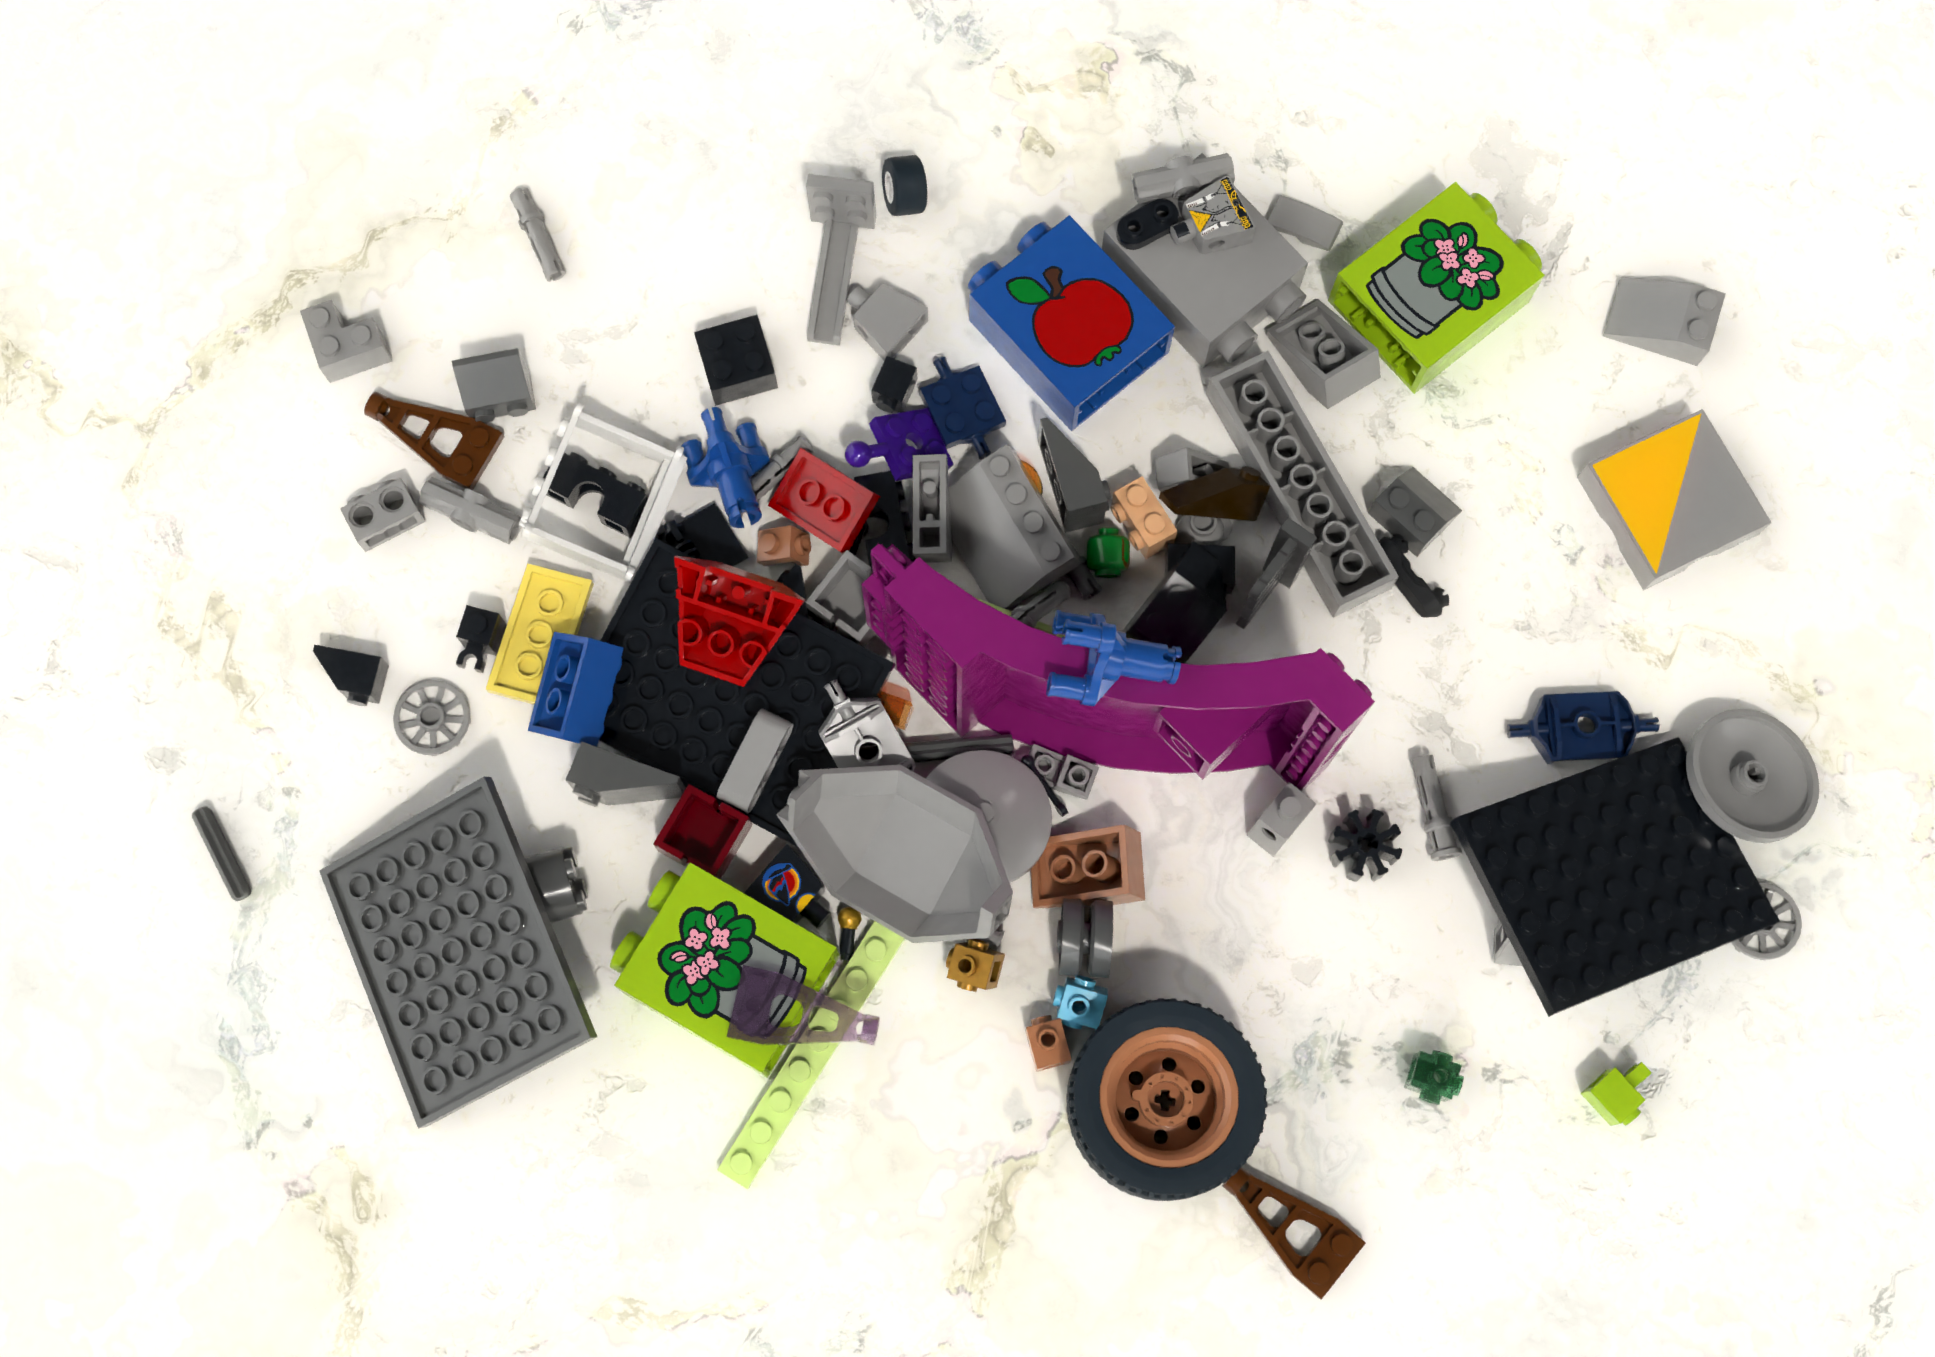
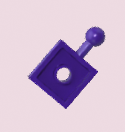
[845,408,954,481]

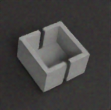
[805,550,876,647]

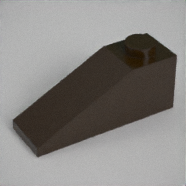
[1158,466,1270,521]

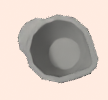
[1174,515,1232,545]

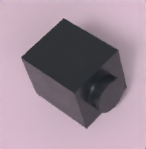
[871,356,918,413]

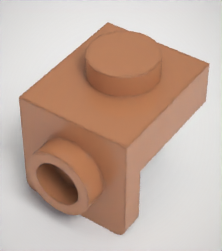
[757,525,811,566]

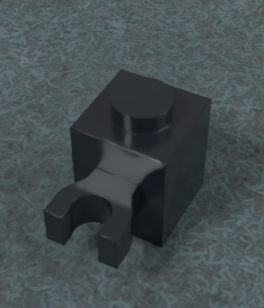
[456,605,507,673]

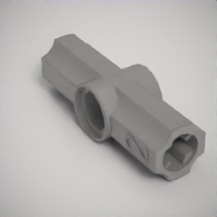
[1131,153,1235,204]
[419,477,521,544]

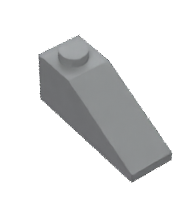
[913,454,952,562]

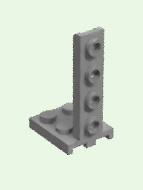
[806,174,876,346]

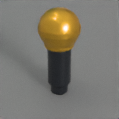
[837,907,862,961]

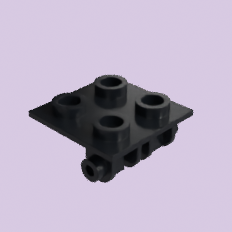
[657,503,749,567]

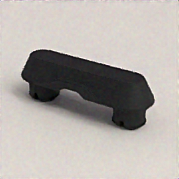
[1379,534,1449,618]

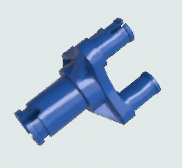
[681,407,770,528]
[1046,610,1182,706]

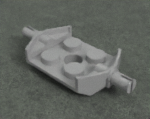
[818,679,916,771]

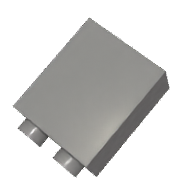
[1102,153,1308,368]

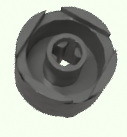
[525,846,588,923]

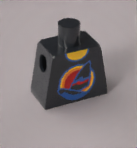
[744,844,831,928]

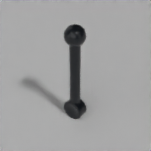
[1021,755,1068,817]

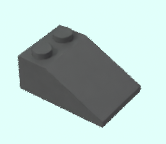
[1038,417,1111,533]
[566,741,686,807]

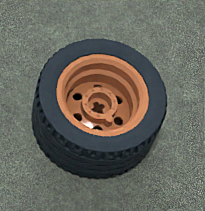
[1066,998,1268,1201]

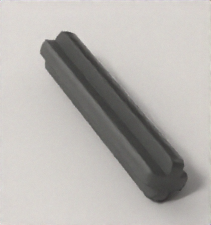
[192,806,251,901]

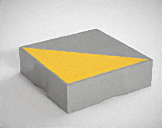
[1577,409,1772,591]

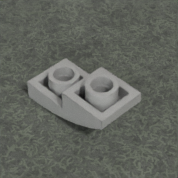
[1268,195,1343,251]
[1028,744,1099,800]

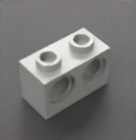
[340,478,426,552]

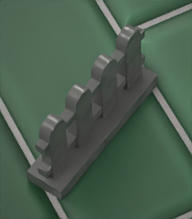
[1236,517,1317,630]

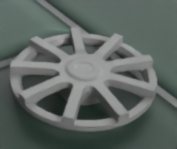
[393,680,471,756]
[1732,882,1802,960]

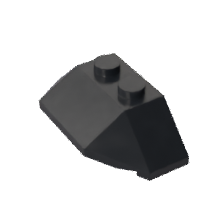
[1122,541,1227,664]

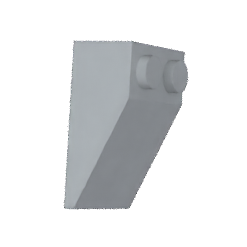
[1603,277,1726,366]
[1266,299,1381,409]

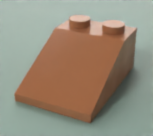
[1031,824,1145,909]

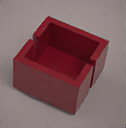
[653,784,753,880]

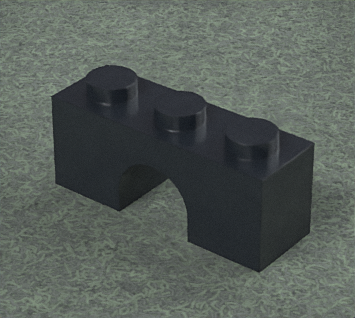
[543,452,648,539]
[854,471,916,574]

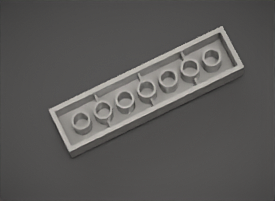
[1206,351,1399,617]

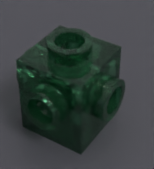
[1404,1050,1464,1105]

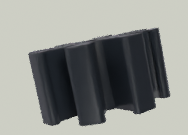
[1328,809,1402,882]

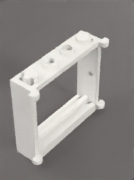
[519,402,687,583]

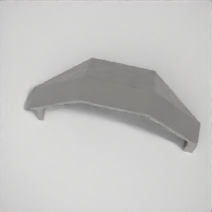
[776,764,1013,943]

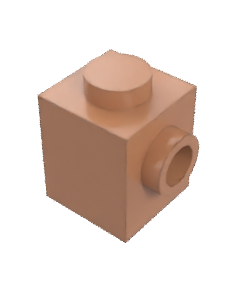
[1025,1015,1072,1072]

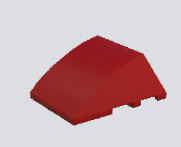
[674,556,806,687]

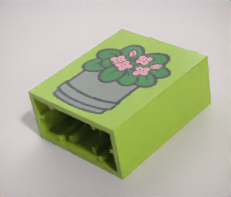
[1328,182,1545,394]
[610,862,840,1079]

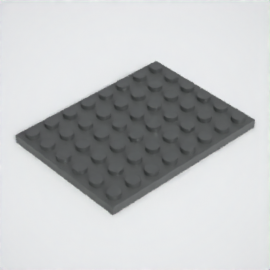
[319,776,597,1129]

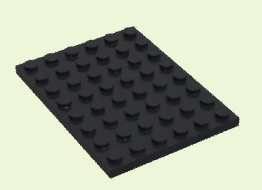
[599,538,896,847]
[1450,737,1780,1017]

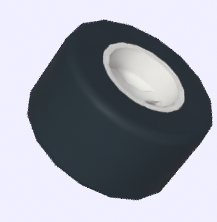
[882,155,927,216]

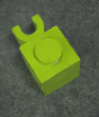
[1580,1062,1652,1126]

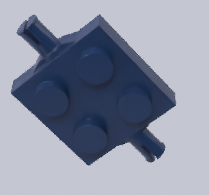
[919,357,1006,460]

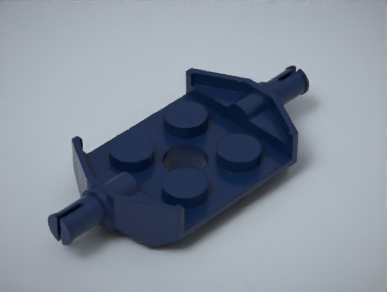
[1506,691,1660,764]

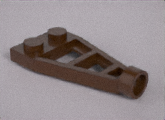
[364,392,505,490]
[1222,1166,1366,1300]

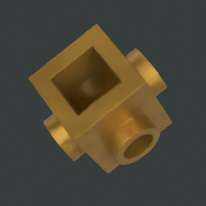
[946,939,1005,992]

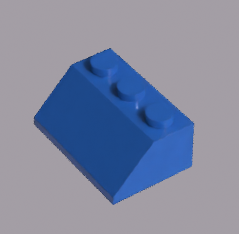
[527,632,624,747]

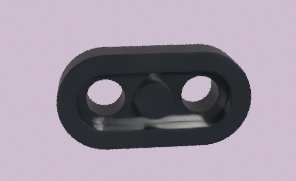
[1116,199,1179,250]

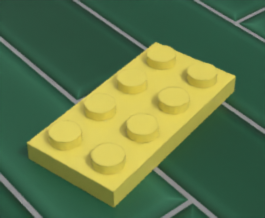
[486,563,594,705]

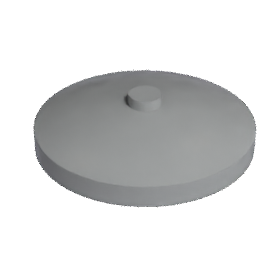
[1686,709,1819,843]
[926,750,1052,883]

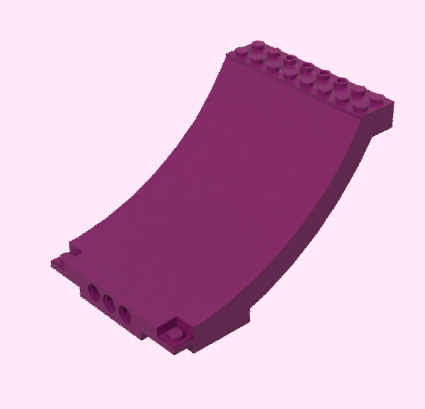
[861,544,1375,791]

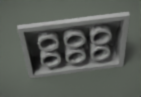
[949,444,1082,610]

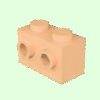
[1110,476,1178,559]

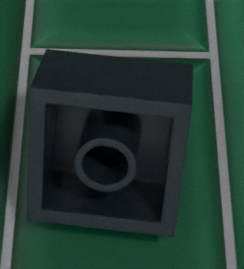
[694,315,778,406]

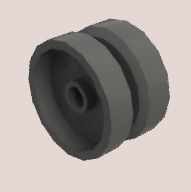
[1056,898,1113,978]

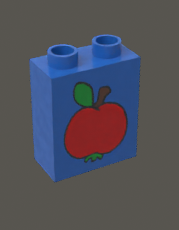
[968,215,1175,432]

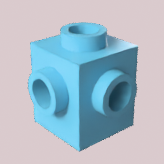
[1052,975,1108,1029]

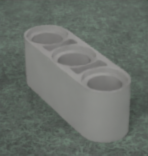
[717,708,794,814]

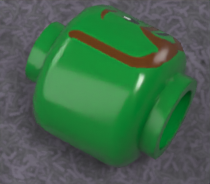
[1086,528,1130,578]

